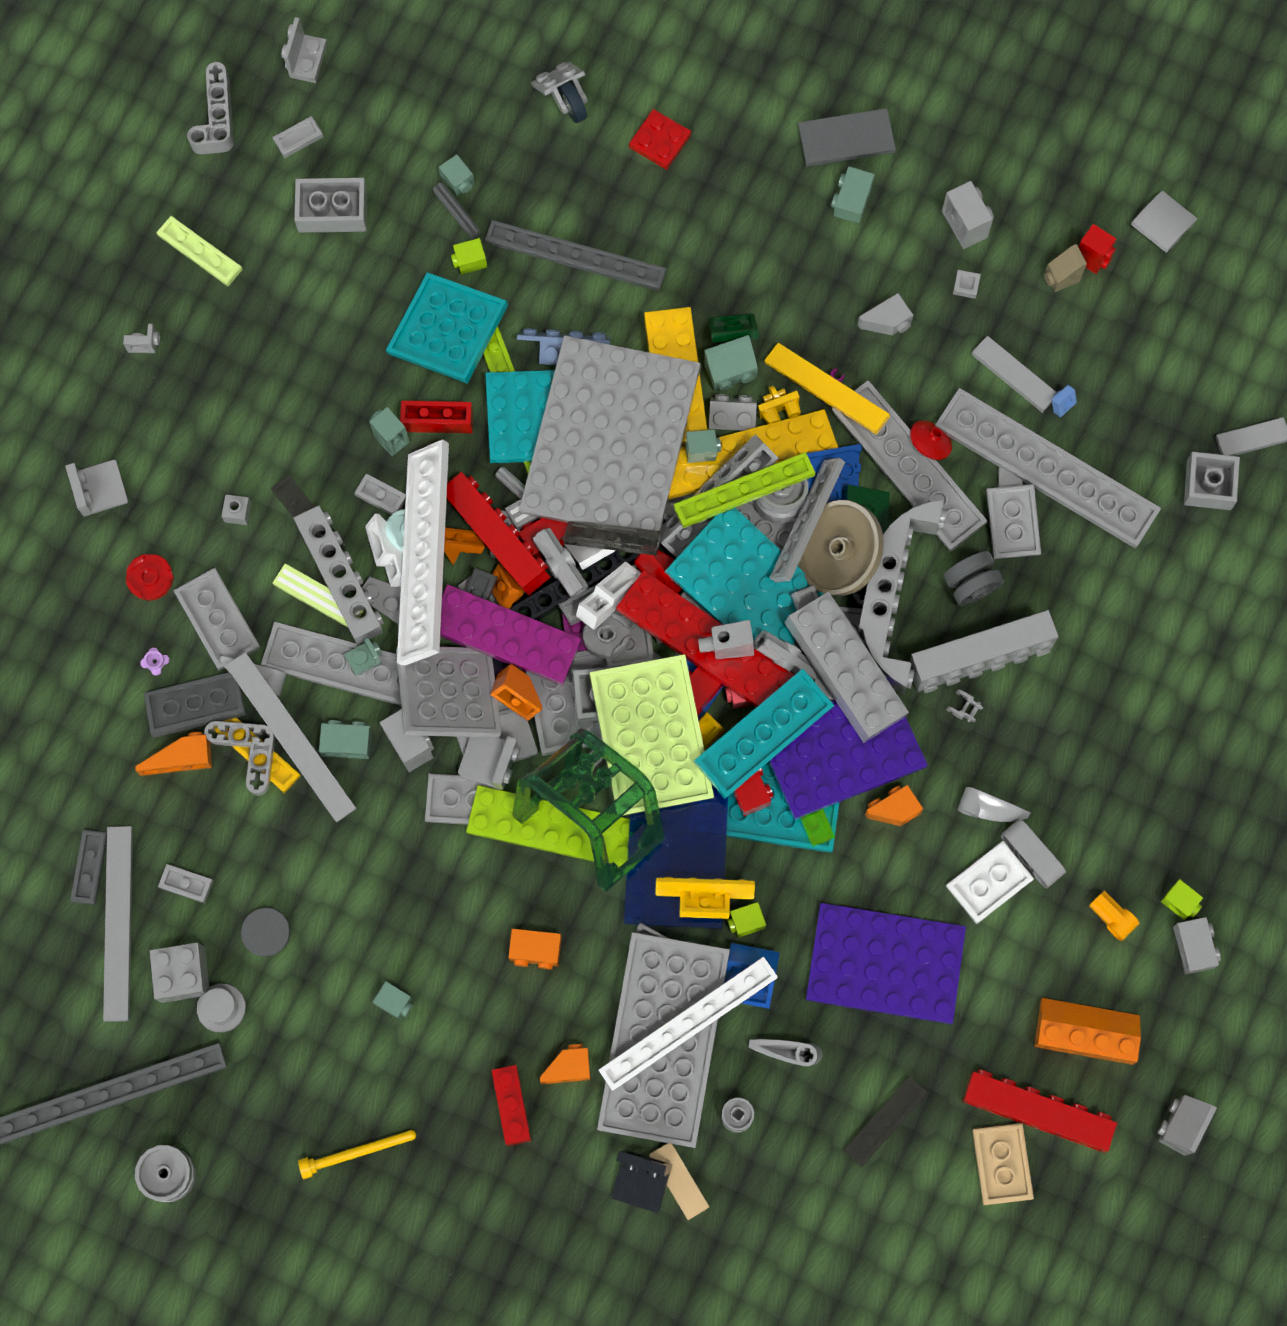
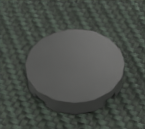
[241,908,291,957]

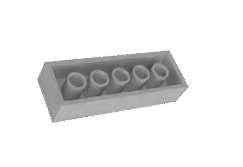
[785,591,909,743]
[909,610,1058,693]

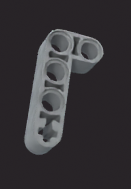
[187,62,234,154]

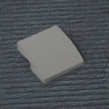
[1131,191,1197,253]

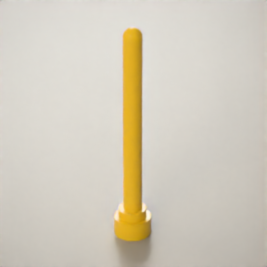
[298,1130,416,1180]

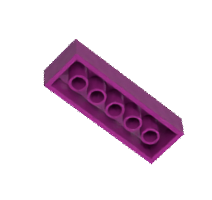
[440,584,581,686]

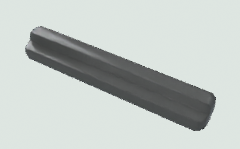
[433,183,481,239]

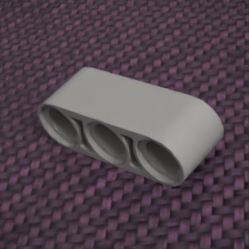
[1001,819,1066,888]

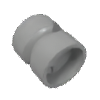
[721,1098,754,1133]

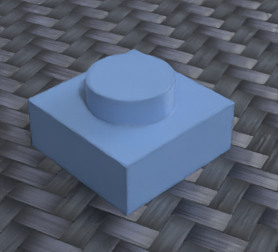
[1052,385,1077,418]

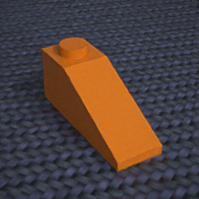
[135,732,212,776]

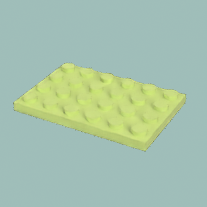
[589,655,714,817]

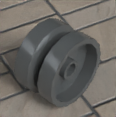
[943,551,1005,606]

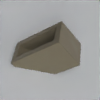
[1044,244,1087,292]

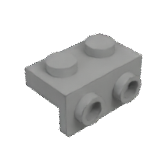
[709,394,757,431]

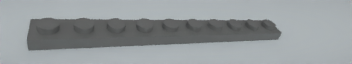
[0,1043,228,1145]

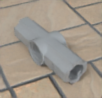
[533,528,588,598]
[753,630,818,680]

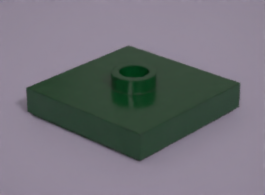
[708,313,759,343]
[844,485,890,534]

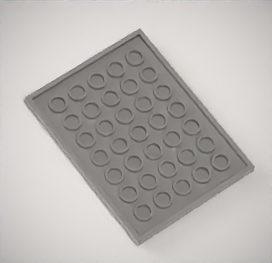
[519,336,701,542]

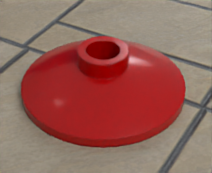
[910,420,952,460]

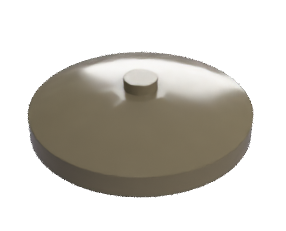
[798,500,884,596]

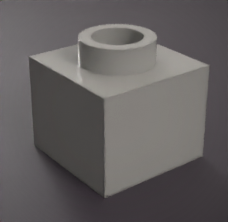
[222,495,252,525]

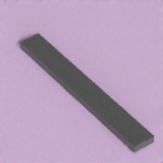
[485,220,666,292]

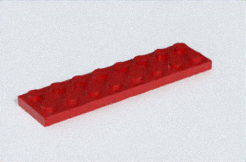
[616,570,794,707]

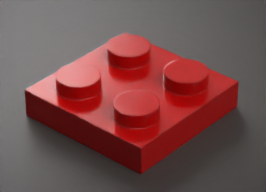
[629,109,691,170]

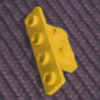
[656,877,755,919]

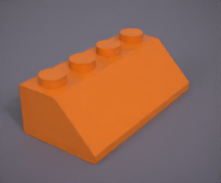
[1034,998,1141,1065]

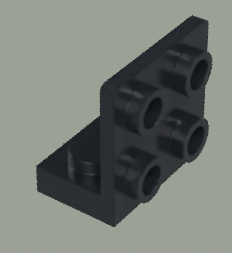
[612,1149,673,1213]

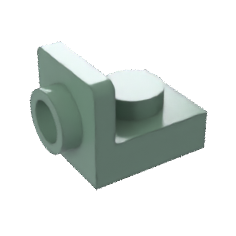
[344,638,382,677]

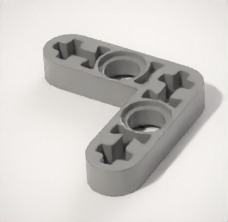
[204,721,275,796]

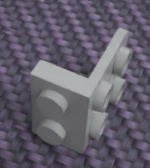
[458,736,521,790]

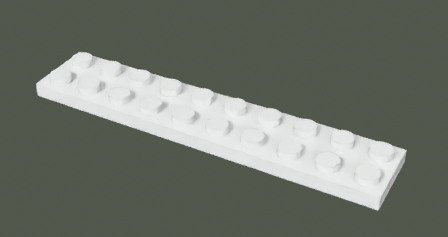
[397,439,449,666]

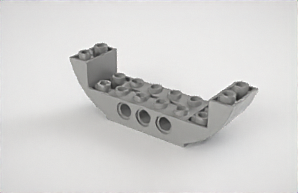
[858,500,947,695]

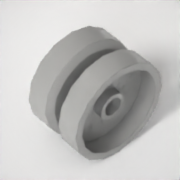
[753,462,809,523]
[135,1145,196,1202]

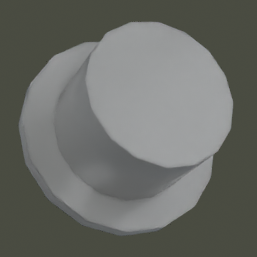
[197,984,246,1033]

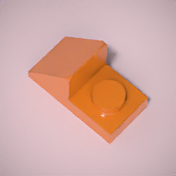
[444,528,485,565]
[492,564,524,609]

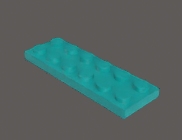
[693,669,834,799]

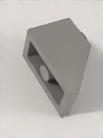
[858,293,913,335]

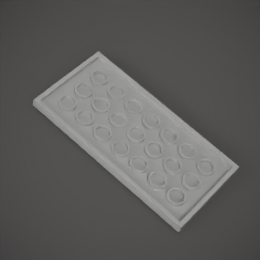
[597,932,730,1148]

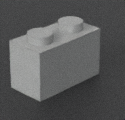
[1173,917,1221,975]

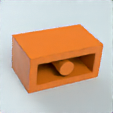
[508,929,562,970]

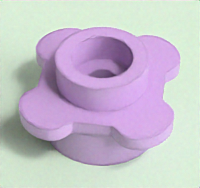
[141,648,169,676]

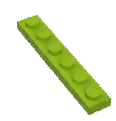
[674,452,815,528]

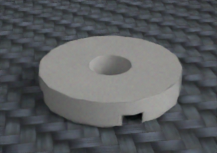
[583,613,631,659]

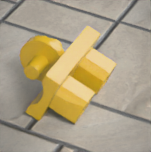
[757,386,801,424]

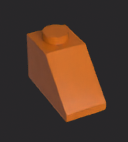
[490,664,543,721]
[540,1044,591,1084]

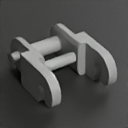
[946,689,983,722]

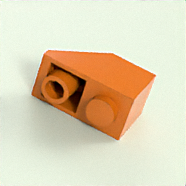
[865,785,923,826]

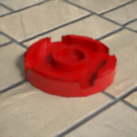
[126,554,174,601]

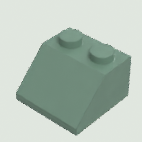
[704,335,758,391]

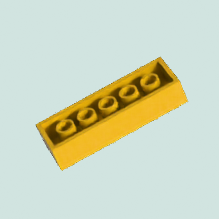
[644,307,707,447]

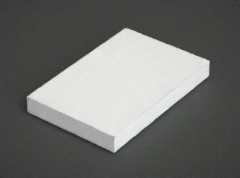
[946,841,1034,924]

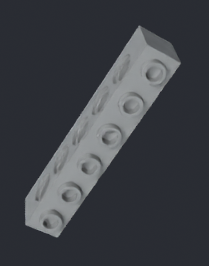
[658,434,779,558]
[294,506,384,645]

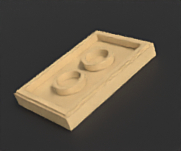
[972,1123,1034,1205]

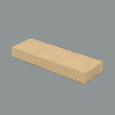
[649,1143,709,1220]

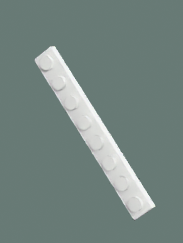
[599,957,778,1091]

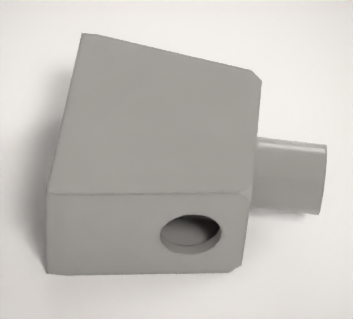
[698,620,754,659]

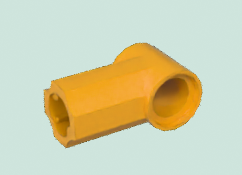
[1089,891,1140,941]

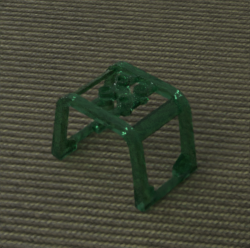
[512,728,665,892]

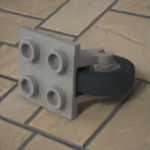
[531,62,588,123]

